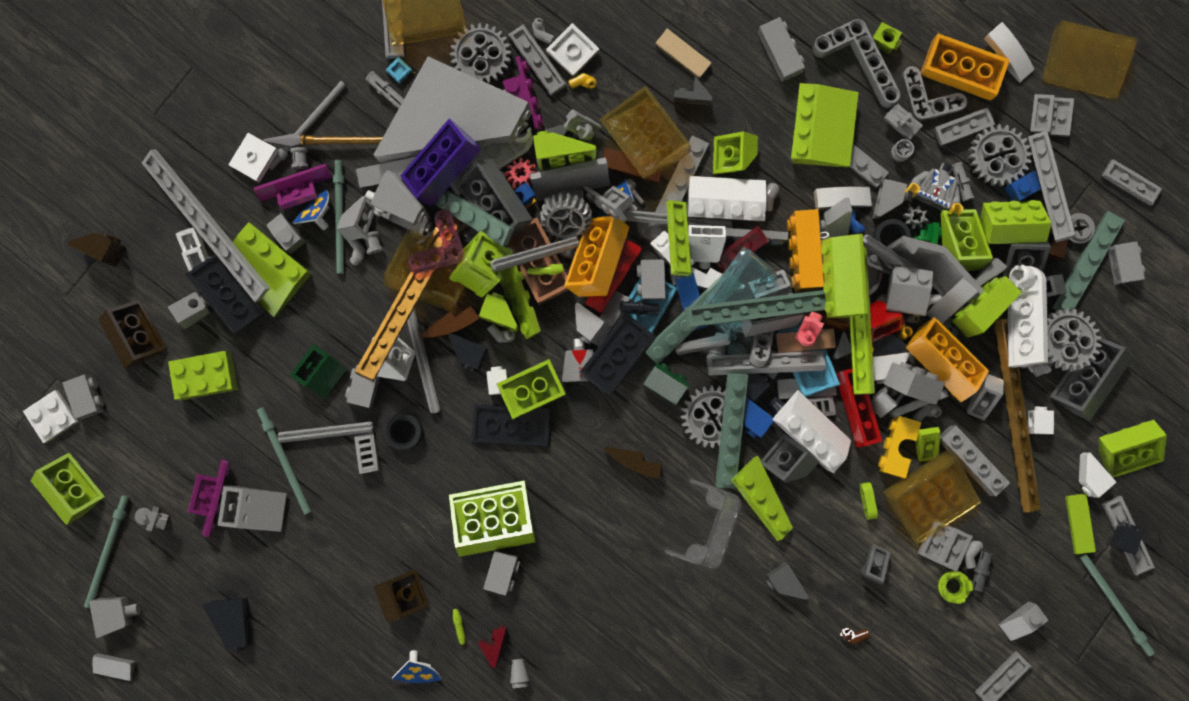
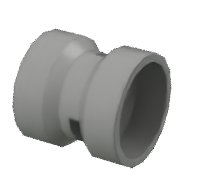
[891,139,914,162]

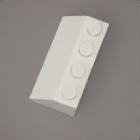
[687,176,766,221]
[772,390,851,473]

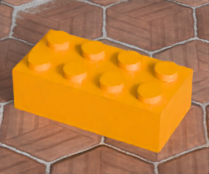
[920,33,1010,101]
[787,209,824,293]
[564,216,629,297]
[906,317,989,402]

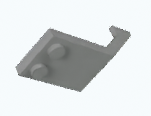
[877,236,983,302]

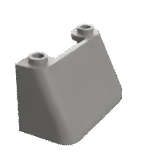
[370,170,433,236]

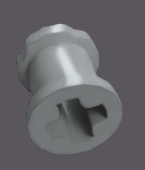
[290,147,308,170]
[363,231,384,255]

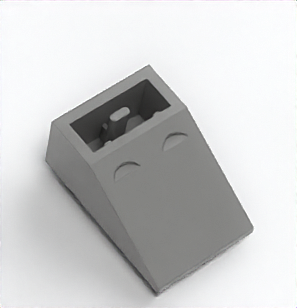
[218,486,287,532]

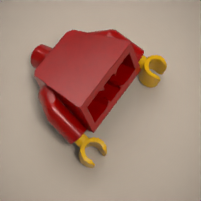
[870,300,913,353]

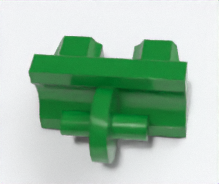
[914,222,942,244]

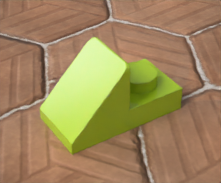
[915,427,941,462]

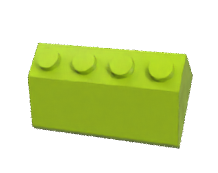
[821,234,868,318]

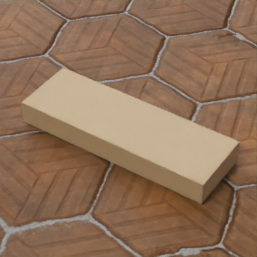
[655,29,711,79]

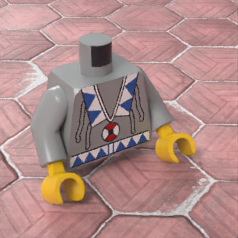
[905,163,963,217]

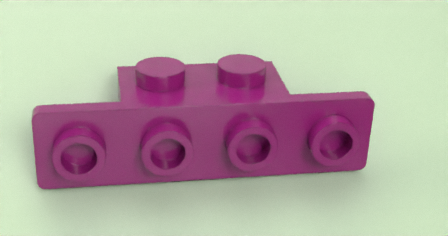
[503,56,544,132]
[254,164,332,210]
[187,459,230,537]

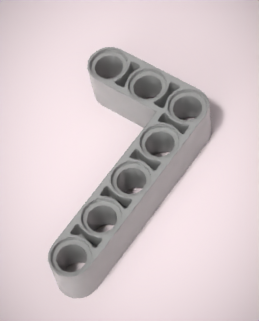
[812,19,900,108]

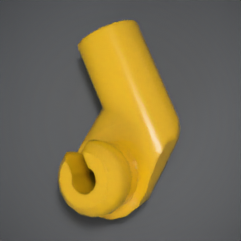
[568,73,597,89]

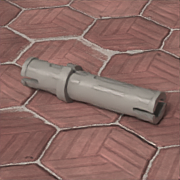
[365,71,404,109]

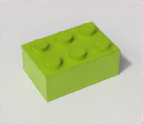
[980,200,1052,244]
[951,276,1022,338]
[168,351,238,400]

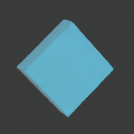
[386,57,413,84]

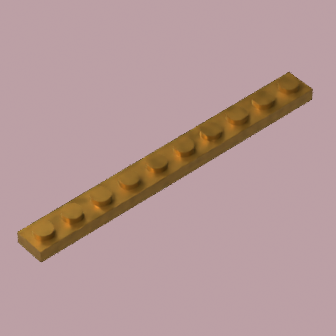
[355,211,462,382]
[994,319,1041,512]

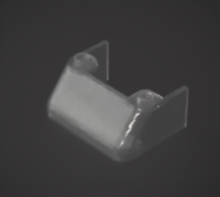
[664,478,742,568]

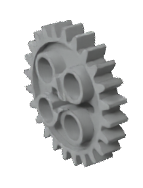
[450,23,512,84]
[968,124,1032,187]
[1047,308,1101,372]
[680,385,726,448]

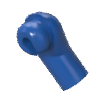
[849,209,865,235]

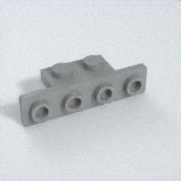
[583,186,634,222]

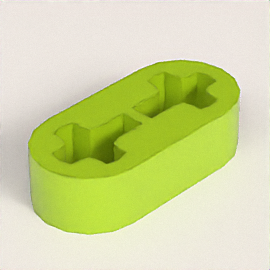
[860,482,878,520]

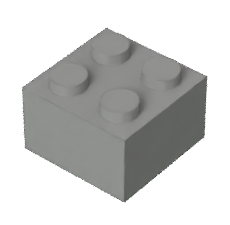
[884,362,945,405]

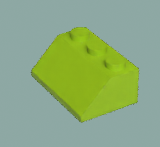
[1098,420,1167,478]
[31,453,105,525]

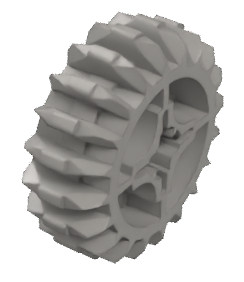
[540,192,592,240]

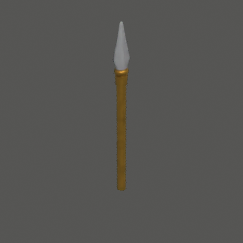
[263,134,383,147]

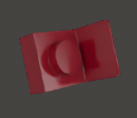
[478,625,507,668]

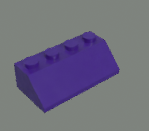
[400,118,481,207]

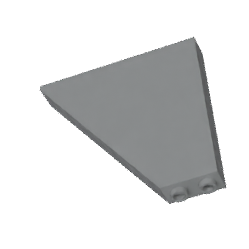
[374,57,531,163]

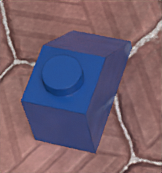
[1004,170,1042,201]
[743,397,773,438]

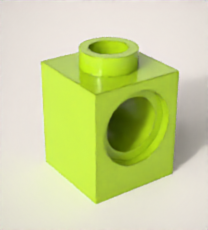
[873,22,902,54]

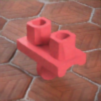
[795,312,824,346]

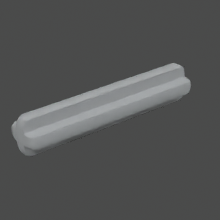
[675,333,731,355]

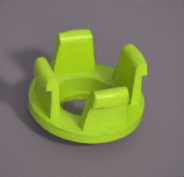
[938,571,973,604]

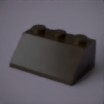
[98,299,167,369]

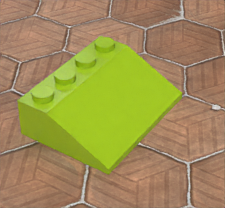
[791,83,859,167]
[533,131,596,172]
[233,222,312,317]
[449,481,535,557]

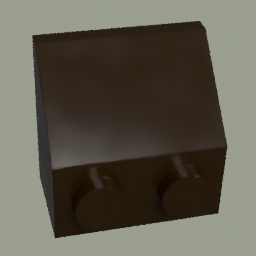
[67,232,126,267]
[373,569,429,623]

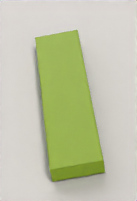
[666,200,692,277]

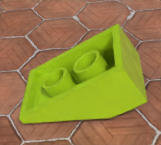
[941,209,993,271]
[496,359,566,419]

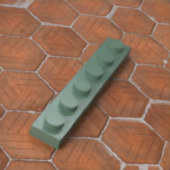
[435,189,514,246]
[1050,211,1125,312]
[645,270,741,364]
[715,373,748,489]

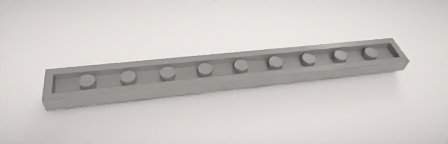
[142,149,270,302]

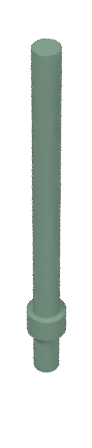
[333,160,345,274]
[257,407,311,515]
[84,495,129,608]
[1080,554,1155,656]

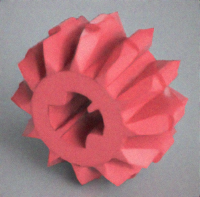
[505,158,537,189]

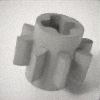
[903,206,928,230]

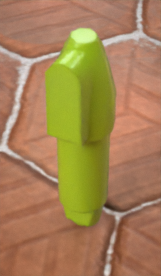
[527,264,564,275]
[453,609,466,645]

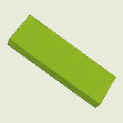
[1065,494,1096,554]

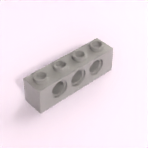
[940,426,1010,496]

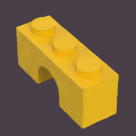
[878,416,921,478]

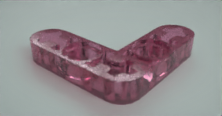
[408,210,464,273]

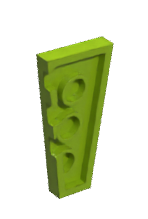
[500,265,541,339]
[731,456,793,541]

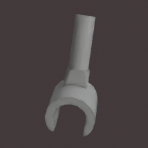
[627,179,644,204]

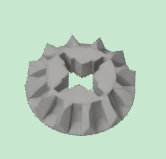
[1070,213,1095,244]

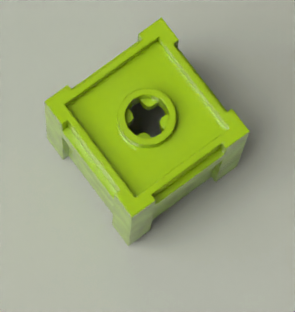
[449,231,514,298]

